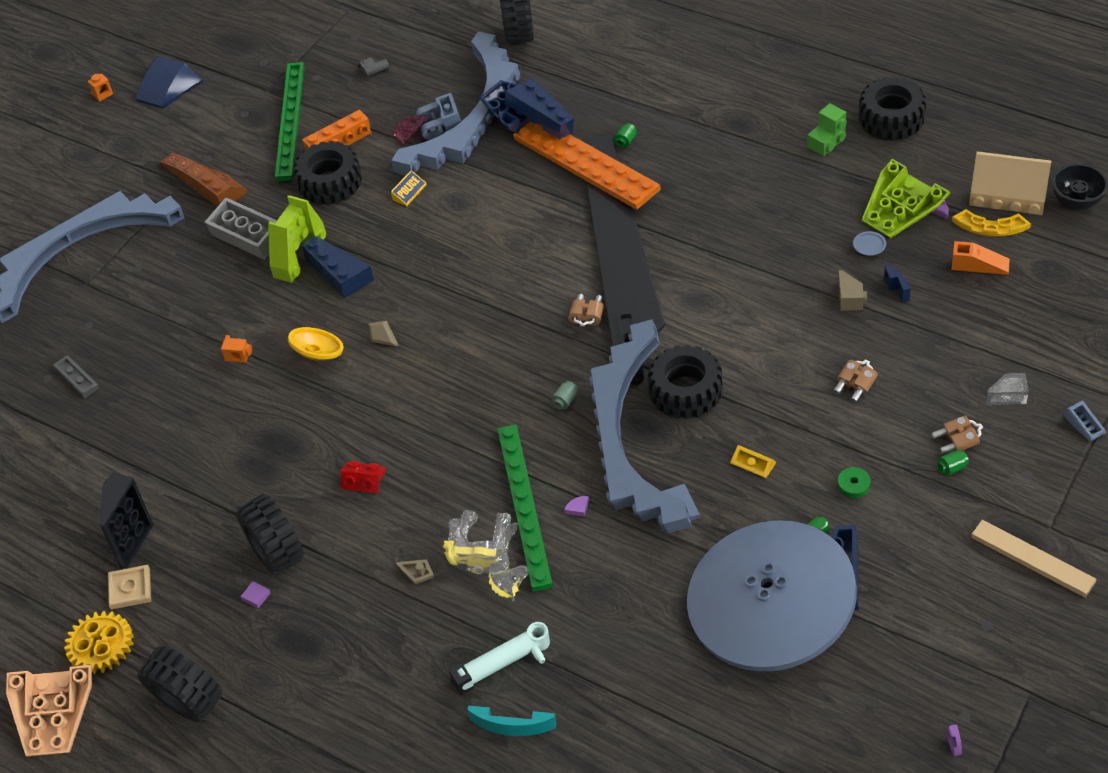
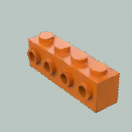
[302,110,371,149]

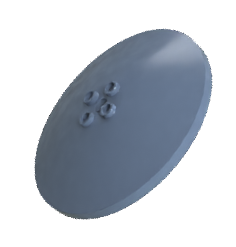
[687,521,857,671]

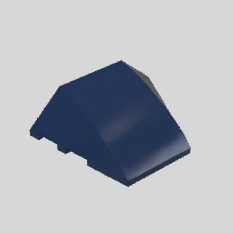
[136,56,203,109]
[480,80,551,133]

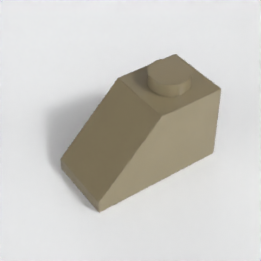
[838,270,867,311]

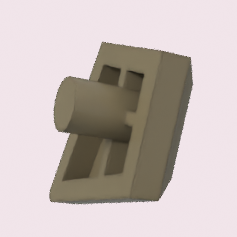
[368,321,398,346]
[396,559,434,585]

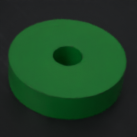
[838,467,871,498]

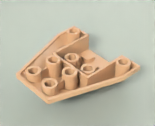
[6,665,92,757]

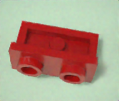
[340,461,386,493]

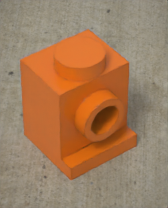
[88,73,113,102]
[221,335,252,363]

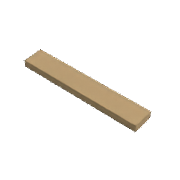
[971,520,1096,598]

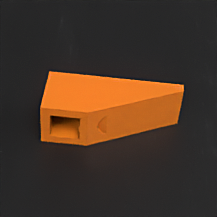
[951,241,1010,275]

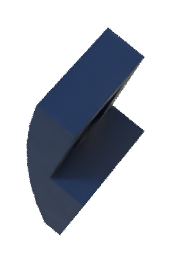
[884,264,911,302]

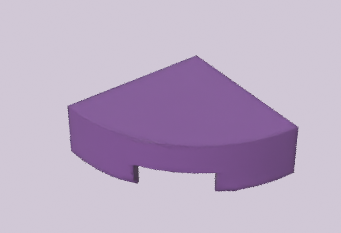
[930,200,949,219]
[564,496,589,517]
[947,724,962,756]

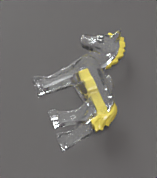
[443,510,528,602]

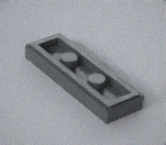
[52,355,99,399]

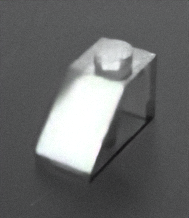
[986,373,1029,405]

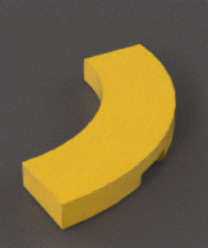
[952,209,1031,236]

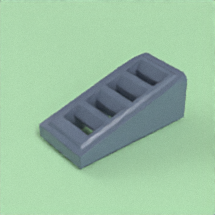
[1063,400,1106,442]

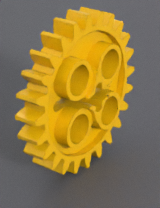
[64,611,134,674]

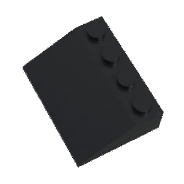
[100,472,154,570]

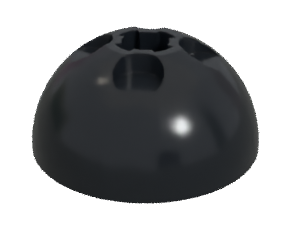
[1052,163,1108,210]

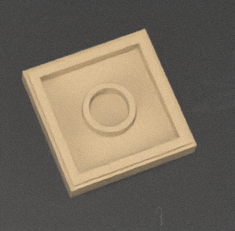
[108,565,151,610]

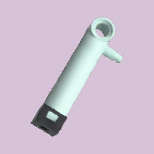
[448,622,550,695]

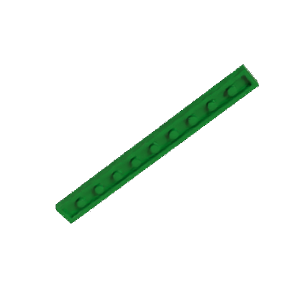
[275,62,304,182]
[497,425,553,592]

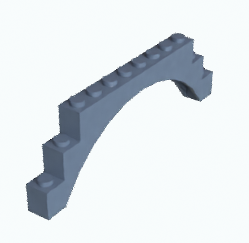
[391,31,520,175]
[0,191,185,323]
[589,319,692,533]

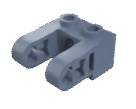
[416,93,461,140]

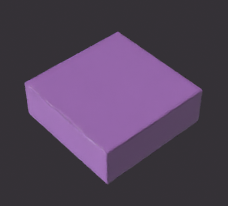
[241,581,270,608]

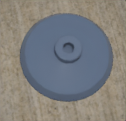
[853,231,886,256]

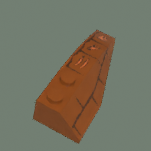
[159,153,248,207]

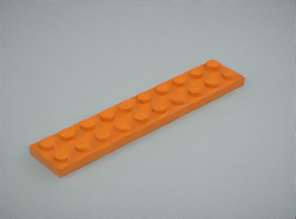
[513,122,661,210]

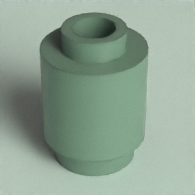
[551,381,578,409]

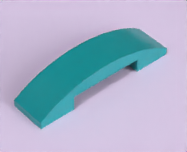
[468,706,556,736]

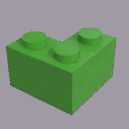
[807,103,847,156]

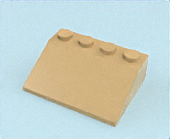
[969,152,1051,215]

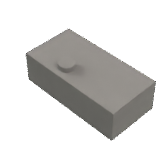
[205,197,277,259]

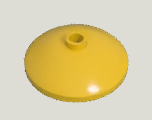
[288,327,344,361]

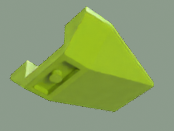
[862,159,950,239]

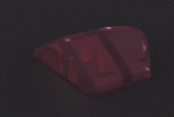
[392,114,427,143]

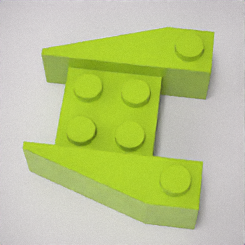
[268,195,326,283]

